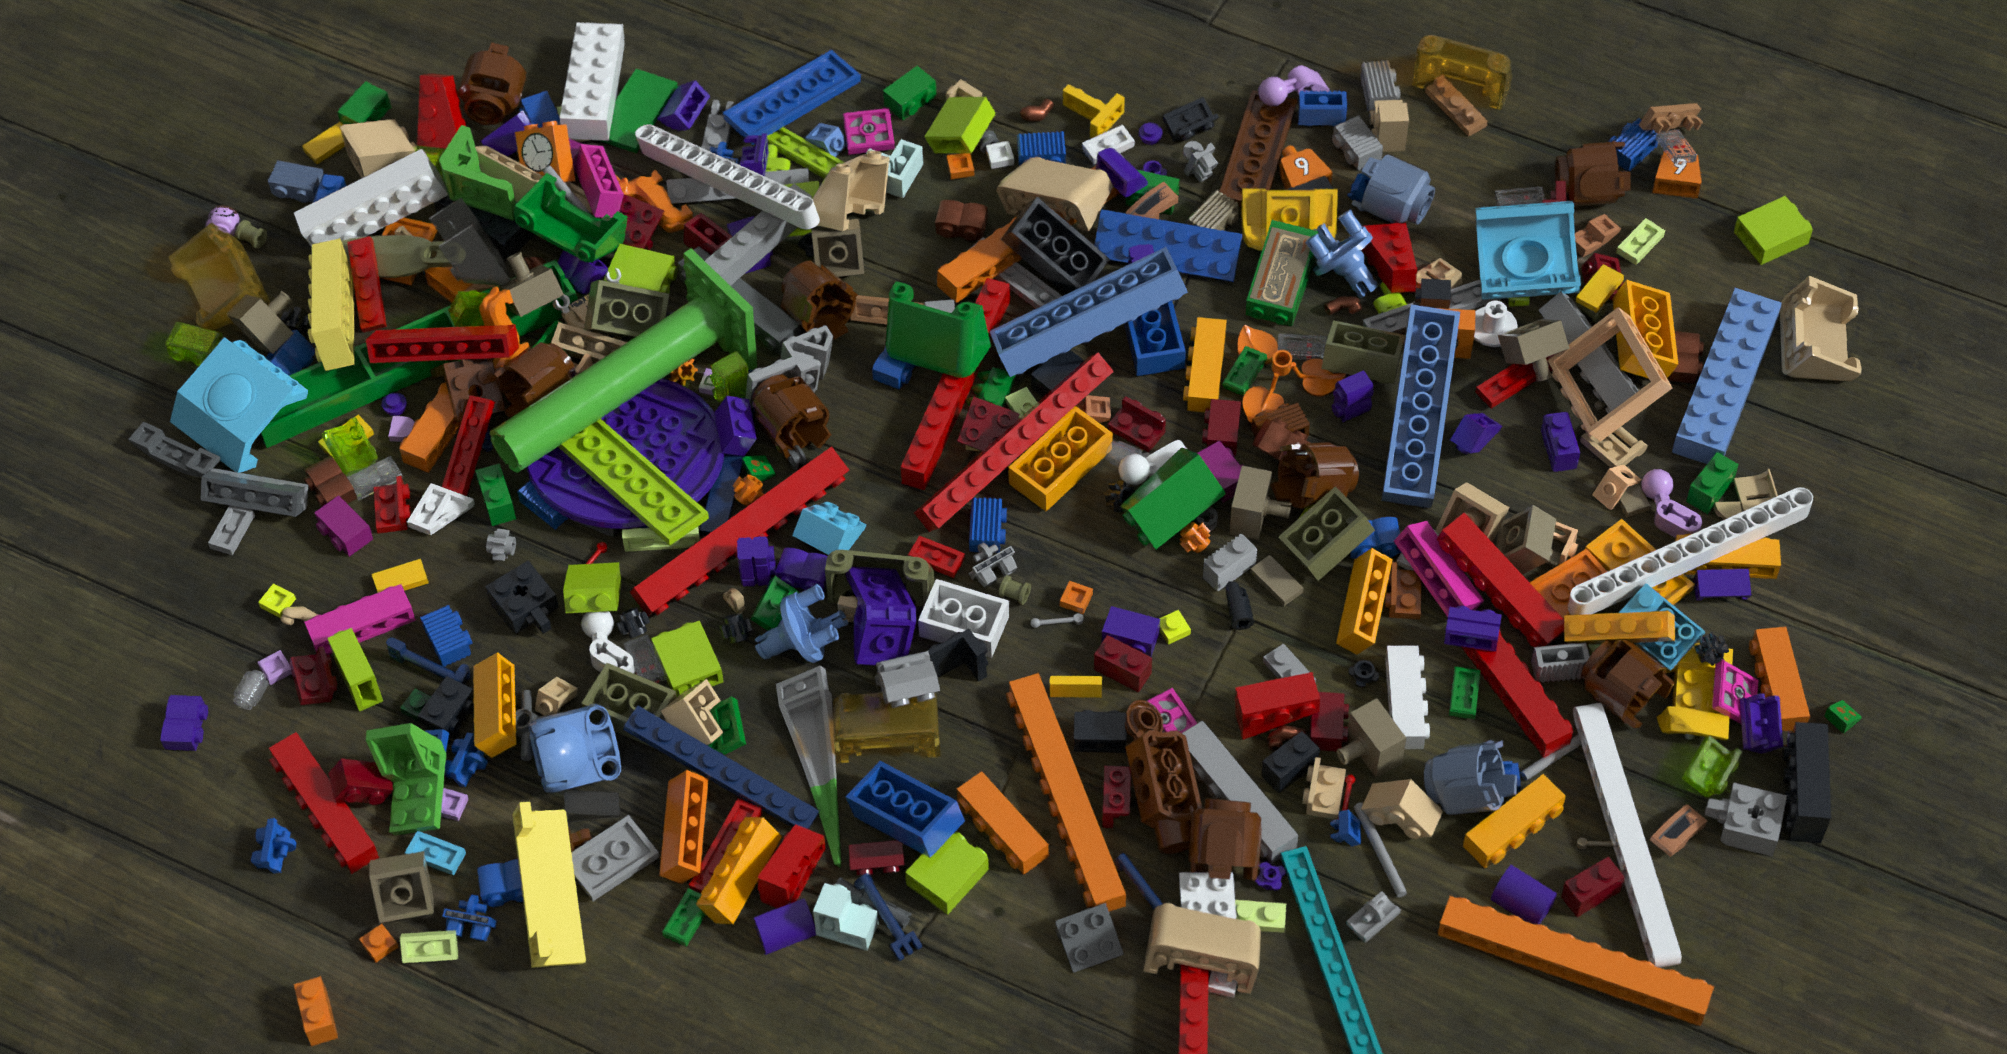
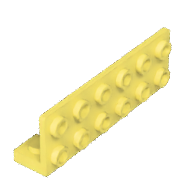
[512,802,586,967]

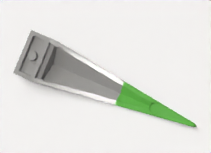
[776,666,841,867]

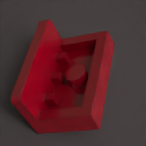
[849,840,904,876]

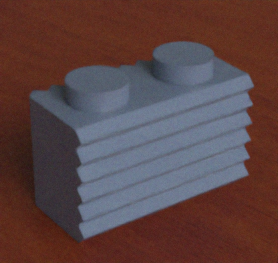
[268,161,324,202]

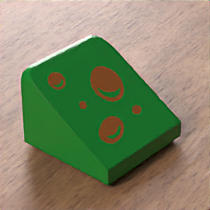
[742,456,776,482]
[1824,700,1862,734]

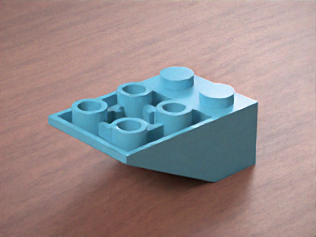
[1619,583,1705,671]

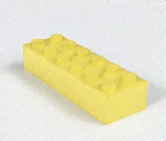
[308,239,354,371]

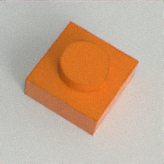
[947,153,974,179]
[1060,581,1093,614]
[359,924,398,962]

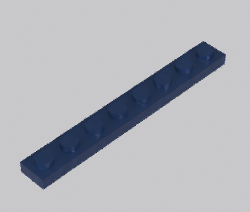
[623,706,819,829]

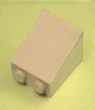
[340,119,418,179]

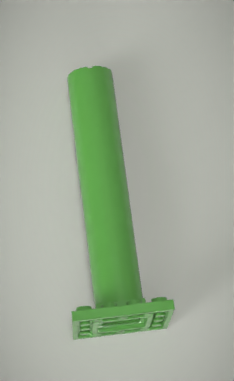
[490,248,757,473]

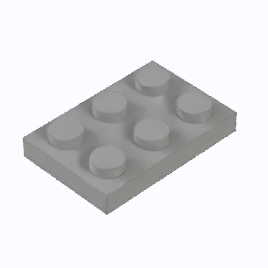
[571,815,659,901]

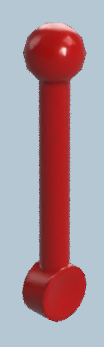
[586,542,607,564]
[1338,775,1355,820]

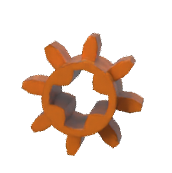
[669,358,698,386]
[733,475,764,506]
[1180,522,1210,553]

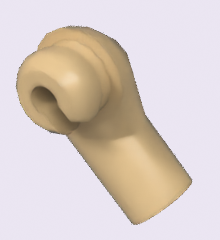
[280,606,317,625]

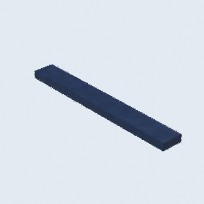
[700,368,756,536]

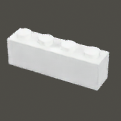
[1385,646,1430,749]

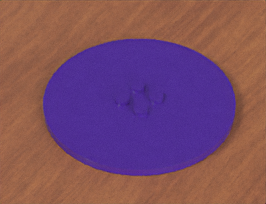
[526,378,725,529]

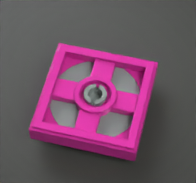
[843,108,895,154]
[1712,660,1758,725]
[1148,688,1198,733]

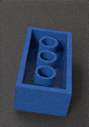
[1124,300,1186,376]
[846,761,965,858]

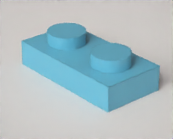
[405,831,466,875]

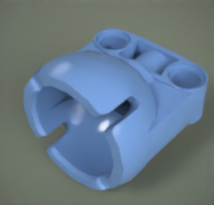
[528,704,621,793]

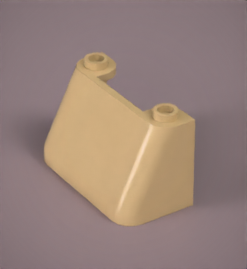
[812,150,890,231]
[996,157,1113,231]
[1780,276,1862,381]
[1143,903,1261,994]

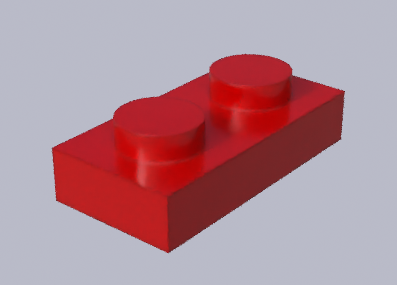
[908,536,965,578]

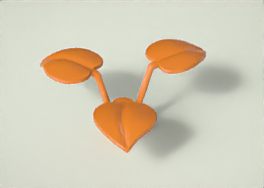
[1238,325,1346,424]

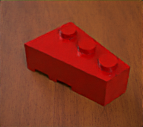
[417,73,466,148]
[1361,223,1417,293]
[1235,672,1320,740]
[757,824,826,909]

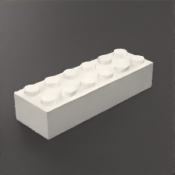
[560,23,625,141]
[294,149,448,246]

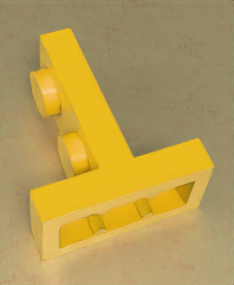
[1063,84,1125,138]

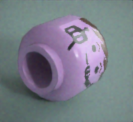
[206,205,240,240]

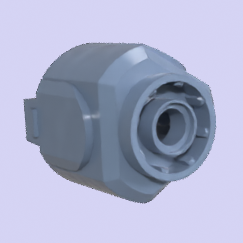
[1352,154,1435,225]
[1424,740,1517,815]

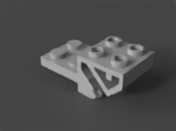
[745,325,833,408]
[875,651,940,708]

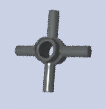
[515,690,563,761]

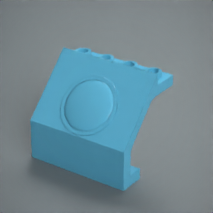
[1475,201,1581,300]
[170,337,308,473]

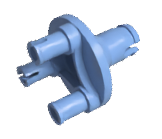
[1305,209,1378,298]
[755,584,848,663]

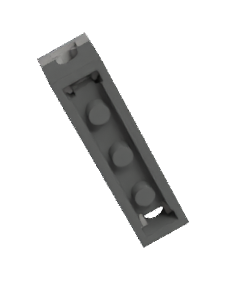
[201,468,308,517]

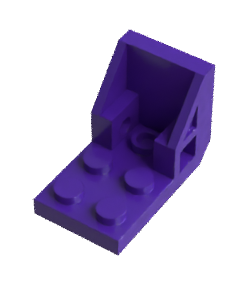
[845,567,916,665]

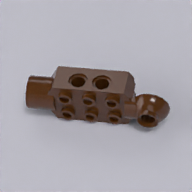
[1125,700,1202,854]

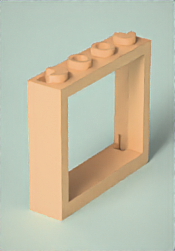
[1548,307,1672,441]

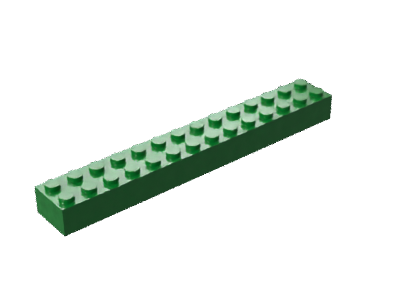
[260,260,577,448]

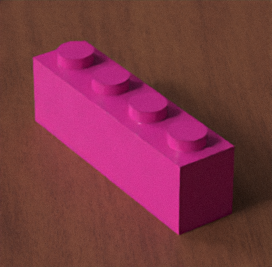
[575,144,624,219]
[1394,521,1484,617]
[305,584,416,655]

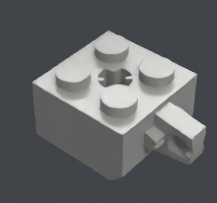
[1705,783,1787,856]

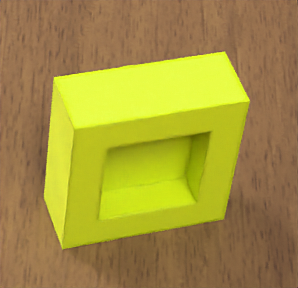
[258,584,296,618]
[1159,610,1191,645]

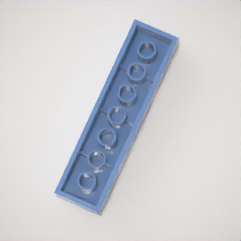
[990,247,1188,377]
[1672,288,1782,464]
[1381,305,1460,508]

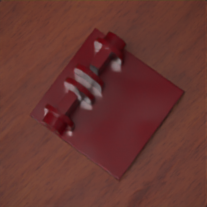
[619,194,665,250]
[957,397,1020,451]

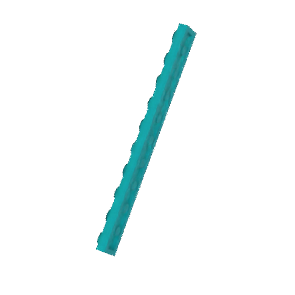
[1280,846,1382,1054]

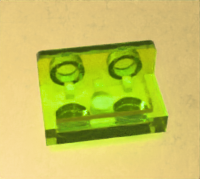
[321,417,378,477]
[1682,736,1742,797]

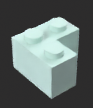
[866,139,923,198]
[813,883,878,951]

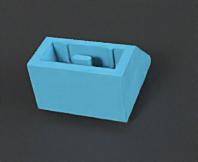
[792,502,866,555]

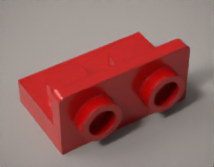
[374,476,411,534]

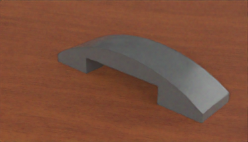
[128,422,220,477]

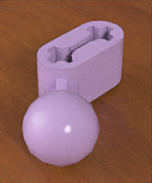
[1258,66,1330,106]
[1641,469,1702,538]

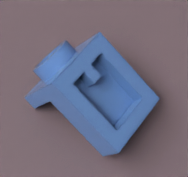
[805,123,847,157]

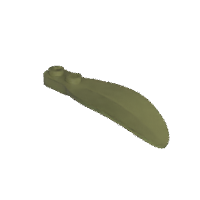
[341,235,466,278]

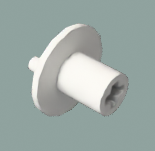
[1474,301,1518,347]

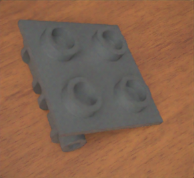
[1055,903,1124,973]

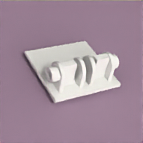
[1179,872,1236,919]

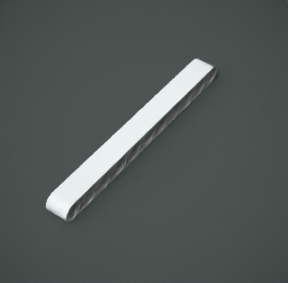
[635,125,820,229]
[1568,487,1813,615]
[1573,703,1681,968]

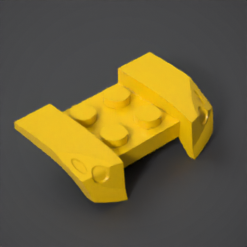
[1242,189,1338,251]
[1657,643,1733,741]

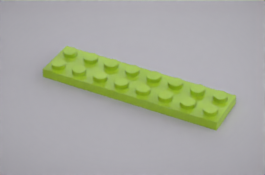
[558,419,709,546]

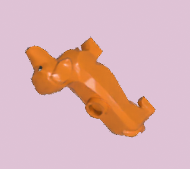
[615,170,693,233]
[479,287,529,371]

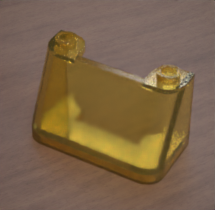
[1412,35,1512,110]
[169,222,271,331]
[833,693,941,763]

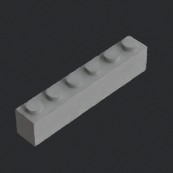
[705,184,812,286]
[1539,291,1639,414]
[1182,721,1298,864]

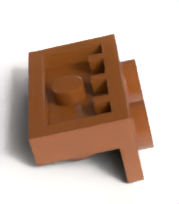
[1385,562,1421,619]

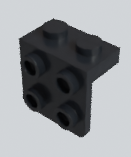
[928,629,988,682]

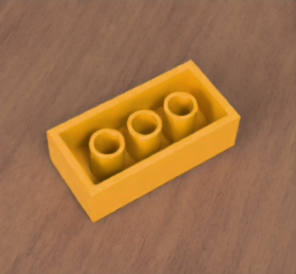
[1612,280,1678,379]
[1008,406,1113,511]

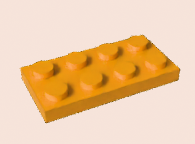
[1585,519,1695,605]

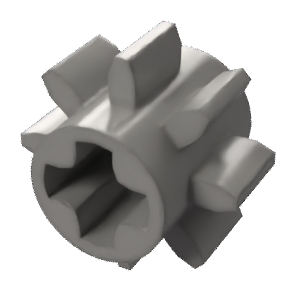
[486,529,516,561]

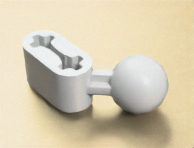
[1118,440,1187,485]
[581,611,635,674]

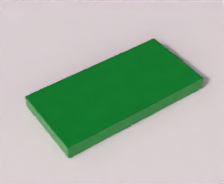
[598,69,678,153]

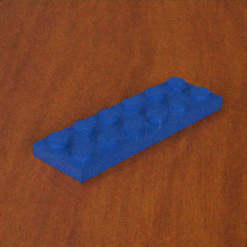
[723,50,861,145]
[1094,209,1243,282]

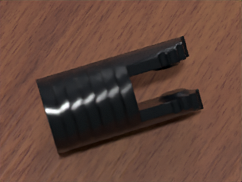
[1225,581,1254,630]

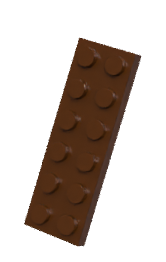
[1220,90,1297,207]

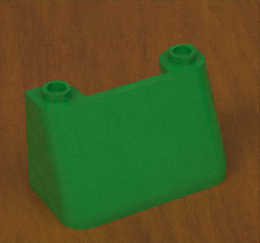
[514,173,628,262]
[885,281,991,378]

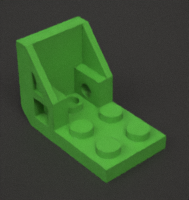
[439,125,516,220]
[366,723,446,836]

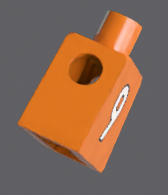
[1652,144,1701,199]
[1279,146,1332,190]

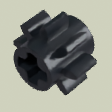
[280,307,310,335]
[1104,481,1134,512]
[616,607,650,638]
[719,613,753,643]
[1694,632,1729,666]

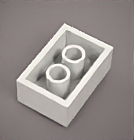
[918,579,1009,658]

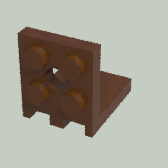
[430,358,505,422]

